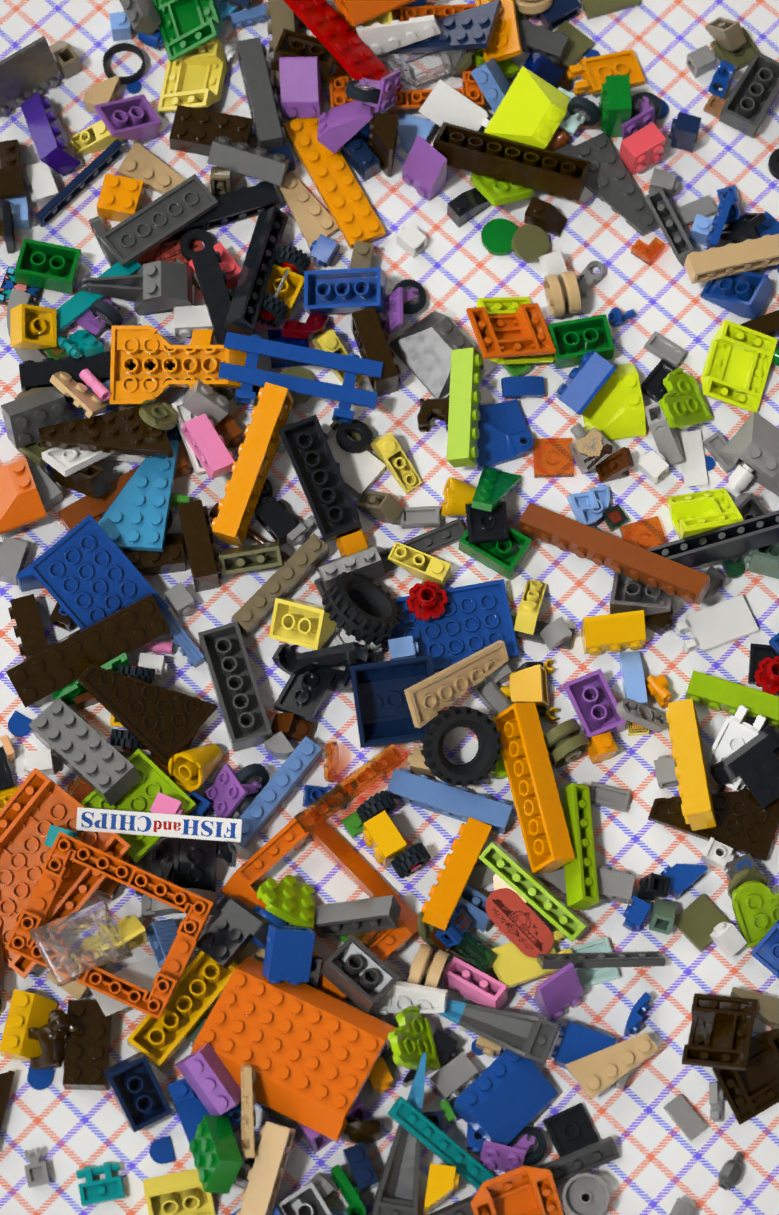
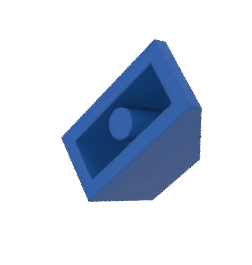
[661,864,709,900]

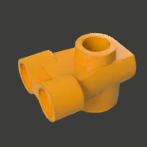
[645,675,672,709]

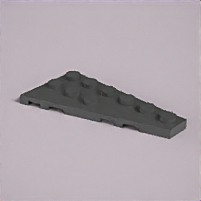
[560,132,660,236]

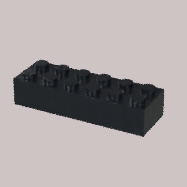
[279,414,362,543]

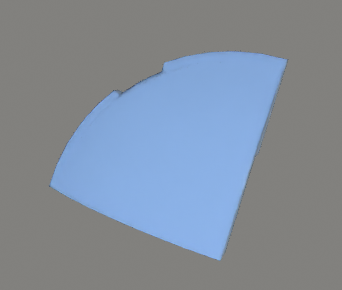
[398,113,435,154]
[567,486,610,526]

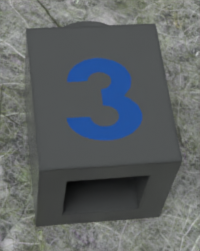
[726,853,759,882]

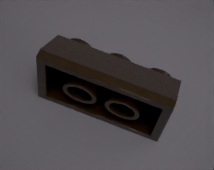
[272,29,335,84]
[369,112,399,177]
[122,532,186,576]

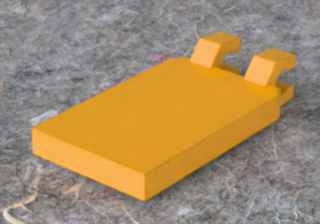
[566,49,646,96]

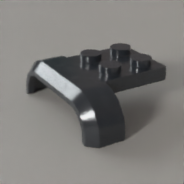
[272,643,351,723]
[709,723,779,809]
[152,837,236,893]
[196,895,273,969]

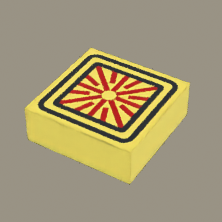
[627,713,649,736]

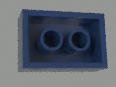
[102,1052,172,1133]

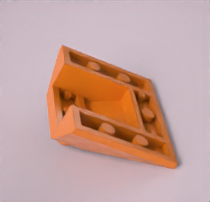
[466,303,556,359]
[0,456,47,534]
[470,1166,564,1215]

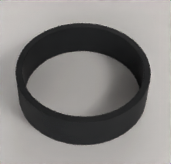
[103,43,145,85]

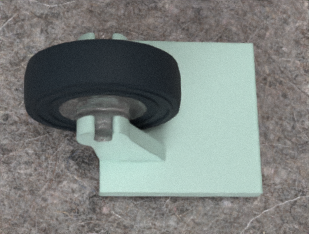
[558,87,601,135]

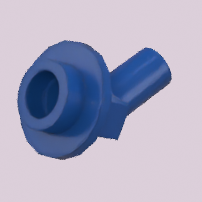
[608,307,636,327]

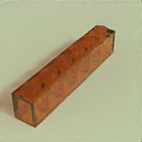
[294,744,404,833]

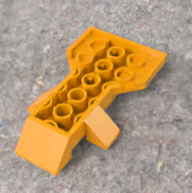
[109,325,247,405]

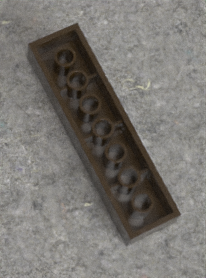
[433,122,591,201]
[5,593,170,707]

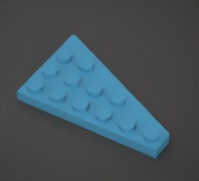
[98,440,180,552]

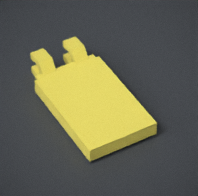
[486,930,572,989]

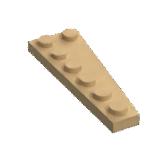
[404,640,509,729]

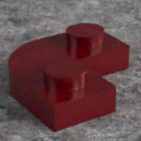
[282,313,329,339]

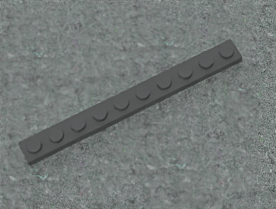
[428,1136,620,1215]

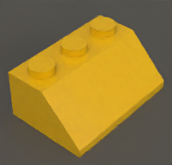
[580,610,646,655]
[0,989,58,1062]

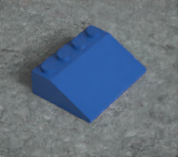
[453,1050,558,1146]

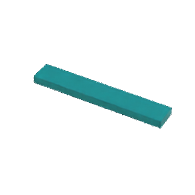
[57,260,141,335]
[387,1097,495,1190]

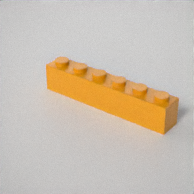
[421,817,492,931]

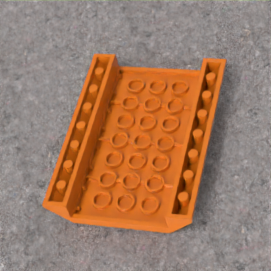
[0,768,131,979]
[191,956,396,1142]

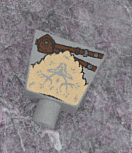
[569,423,617,474]

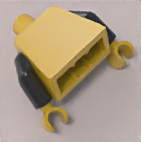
[500,659,558,722]

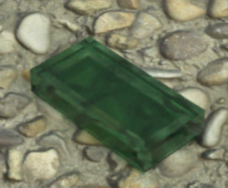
[455,932,498,973]

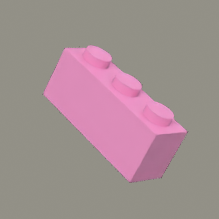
[181,413,235,480]
[443,956,508,1010]

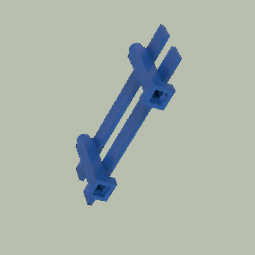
[218,332,383,424]

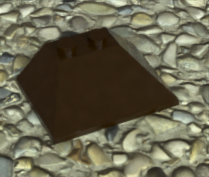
[0,139,25,199]
[682,993,758,1071]
[712,1029,779,1125]

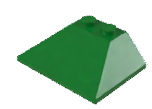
[152,0,223,62]

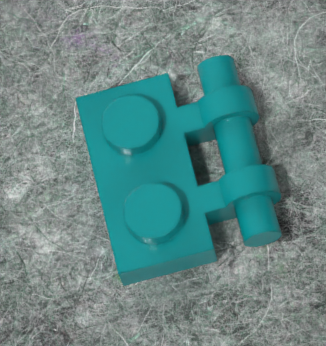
[57,330,105,359]
[76,1162,125,1207]

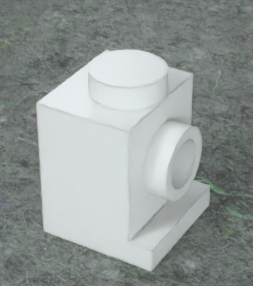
[701,837,735,871]

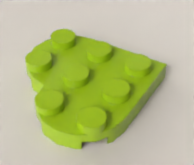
[470,172,535,207]
[659,368,713,429]
[256,874,315,929]
[732,881,779,948]
[388,1006,441,1071]

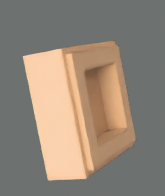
[0,735,16,761]

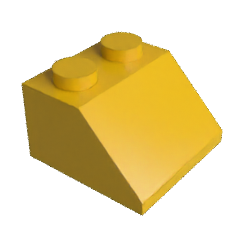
[10,304,57,350]
[423,1163,459,1214]

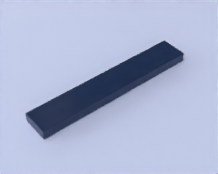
[35,139,123,227]

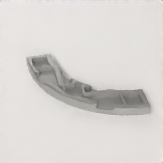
[7,288,46,362]
[467,855,566,896]

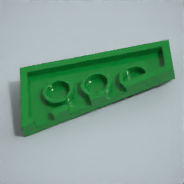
[471,467,522,512]
[52,652,130,706]

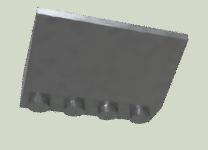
[0,36,61,117]

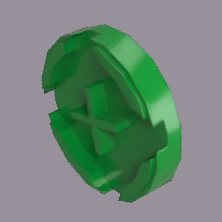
[481,218,518,256]

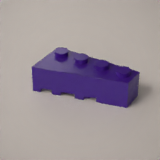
[20,92,81,176]

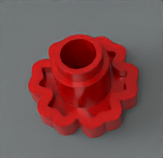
[406,581,448,622]
[754,656,779,695]

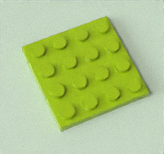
[81,748,196,863]

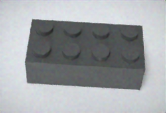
[719,52,779,138]

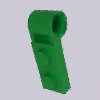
[331,1165,366,1215]

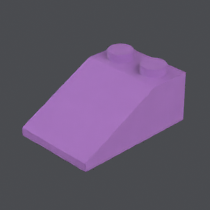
[279,57,324,118]
[94,94,162,141]
[317,101,374,154]
[402,135,447,201]
[534,962,584,1021]

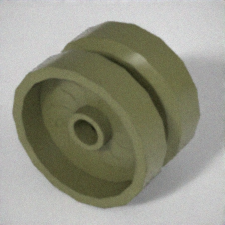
[544,719,591,768]

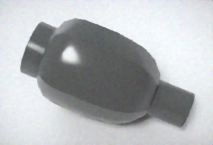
[718,1152,744,1190]

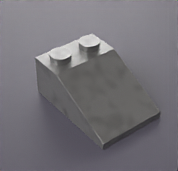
[610,573,673,616]

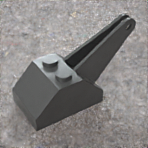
[81,260,193,316]

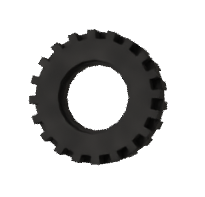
[322,572,402,645]
[420,706,503,787]

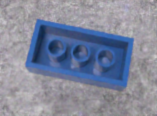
[304,267,386,315]

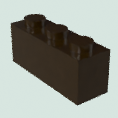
[52,464,110,499]
[8,594,48,658]

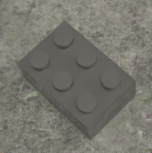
[1,386,70,449]

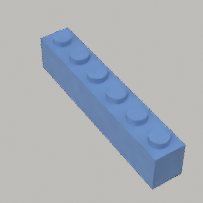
[236,736,322,849]
[387,768,513,835]

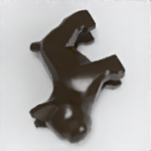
[417,395,449,433]
[28,1009,79,1070]

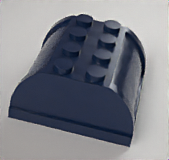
[350,655,439,748]

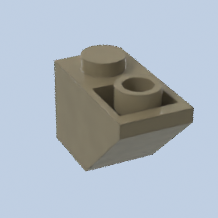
[49,40,81,78]

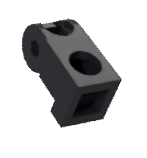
[637,873,671,901]

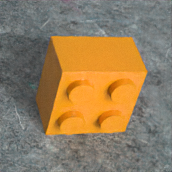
[97,173,145,222]

